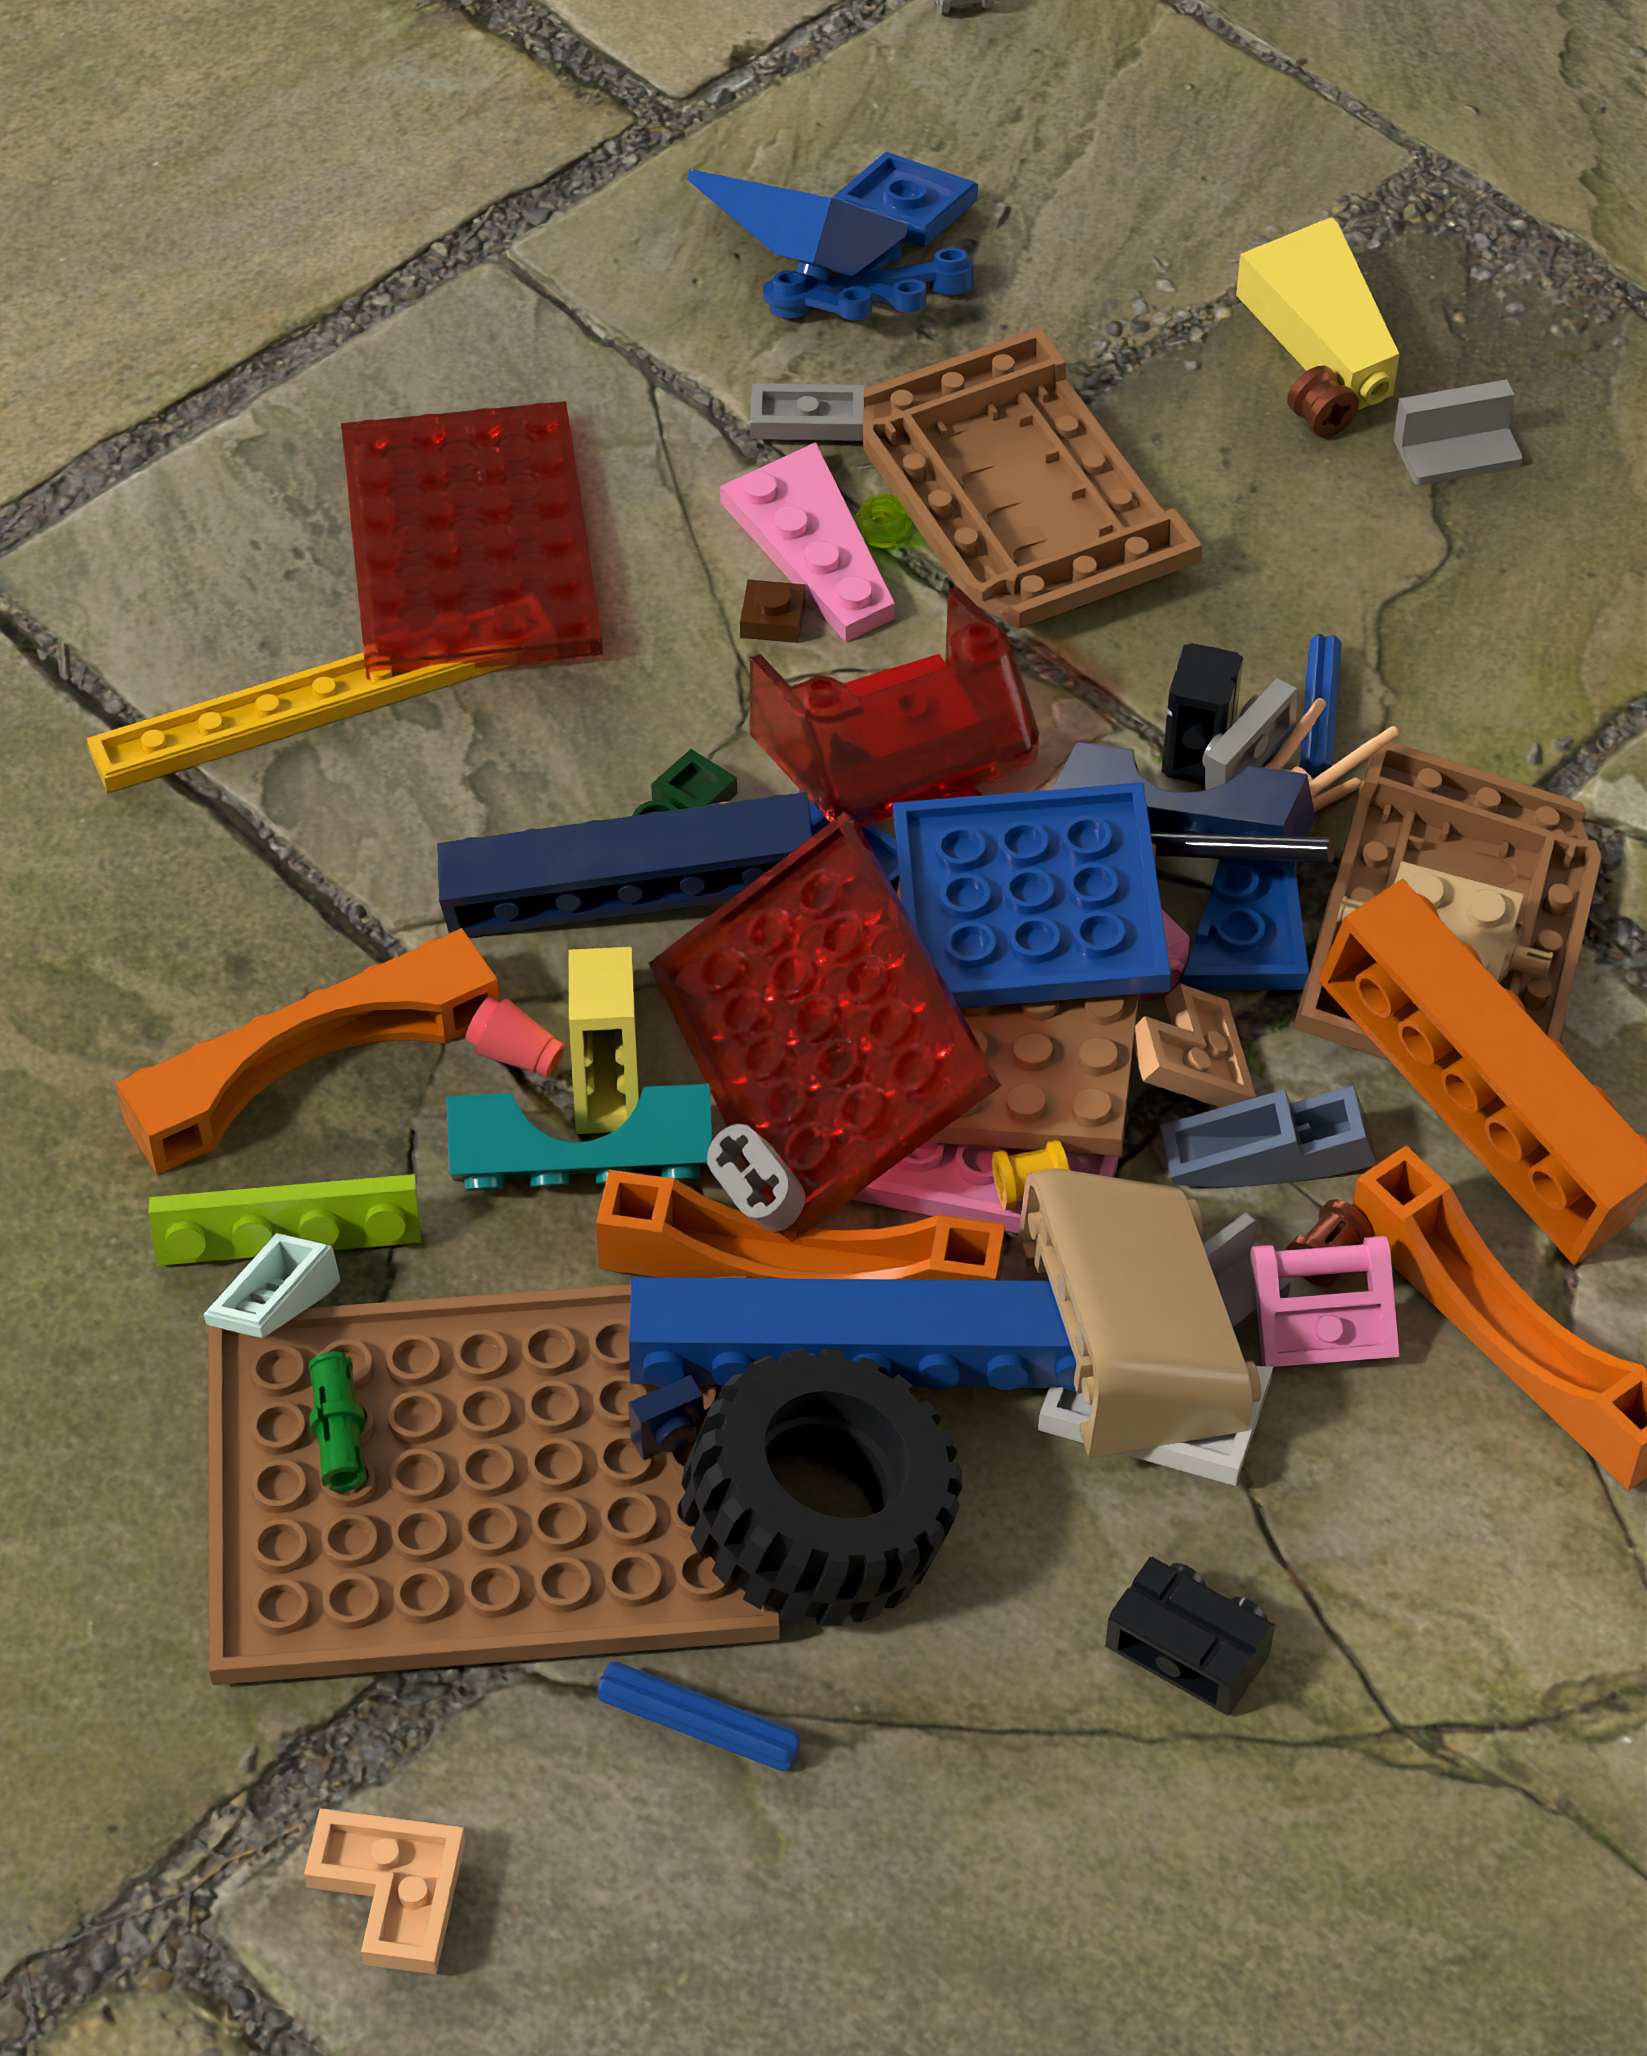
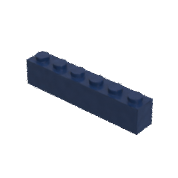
[437,792,820,937]

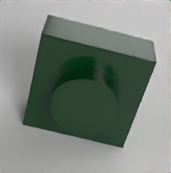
[651,749,738,810]

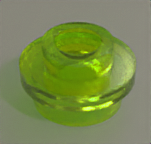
[855,494,912,548]

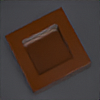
[740,579,806,643]

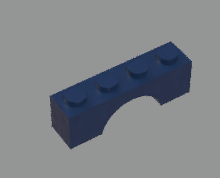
[1052,742,1315,870]

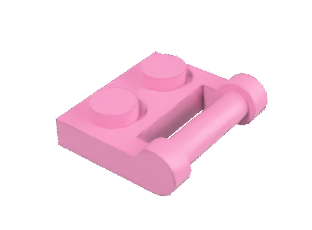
[1250,1236,1400,1367]

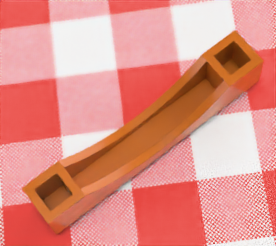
[116,928,500,1175]
[1352,1145,1647,1491]
[596,1170,1005,1281]

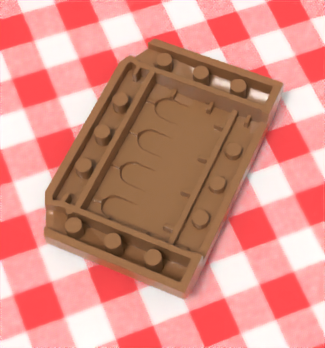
[863,327,1203,629]
[1295,741,1602,1060]

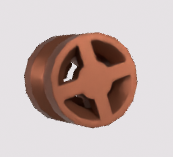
[1287,365,1359,438]

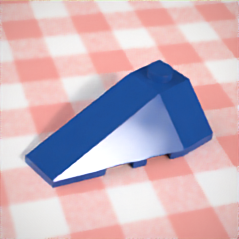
[687,169,908,281]

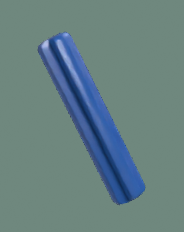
[1299,634,1342,778]
[598,1662,801,1771]

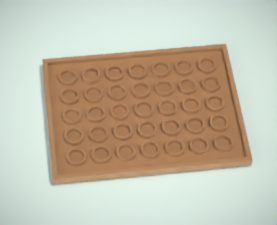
[208,1275,780,1685]

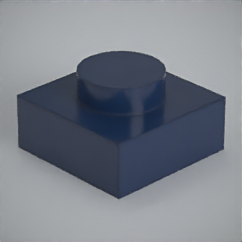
[628,1375,704,1460]

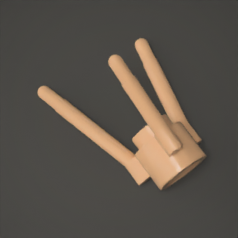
[1264,698,1399,812]

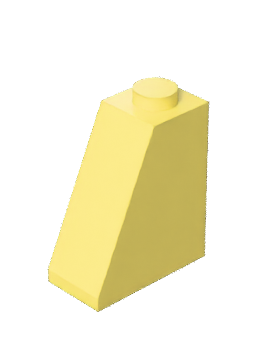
[568,947,639,1134]

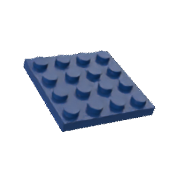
[893,782,1171,1012]

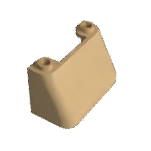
[1018,1168,1261,1458]

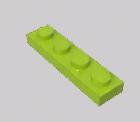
[148,1174,421,1266]

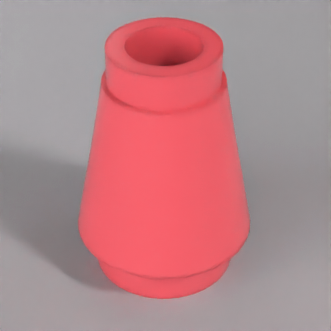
[465,997,565,1078]

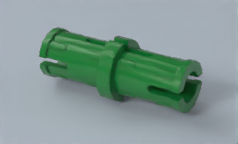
[308,1351,367,1492]

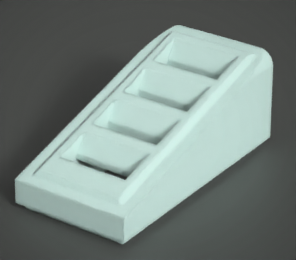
[204,1233,340,1338]

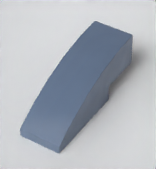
[1160,1085,1377,1187]

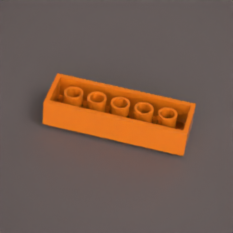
[1317,878,1647,1266]

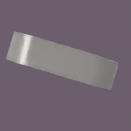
[707,1124,805,1232]

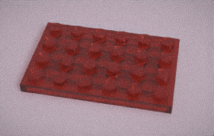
[341,401,603,679]
[648,812,1002,1242]

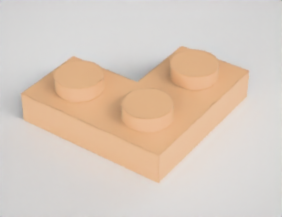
[1133,984,1256,1107]
[304,1808,466,1975]

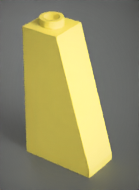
[1236,217,1399,410]

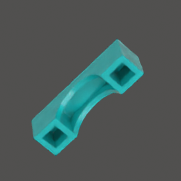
[446,1084,712,1191]

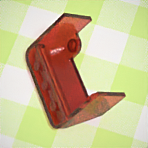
[750,587,1040,828]

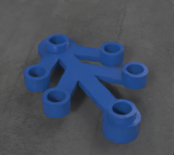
[763,240,974,320]

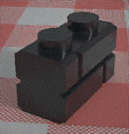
[1161,643,1243,785]
[1105,1557,1275,1716]

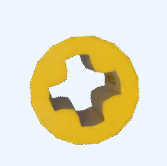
[992,1140,1069,1211]

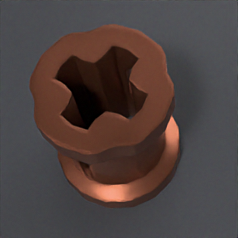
[1287,1199,1373,1287]

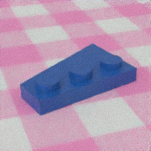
[1182,860,1309,991]

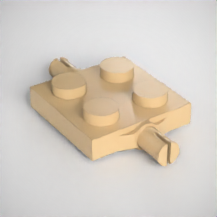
[1337,861,1553,983]

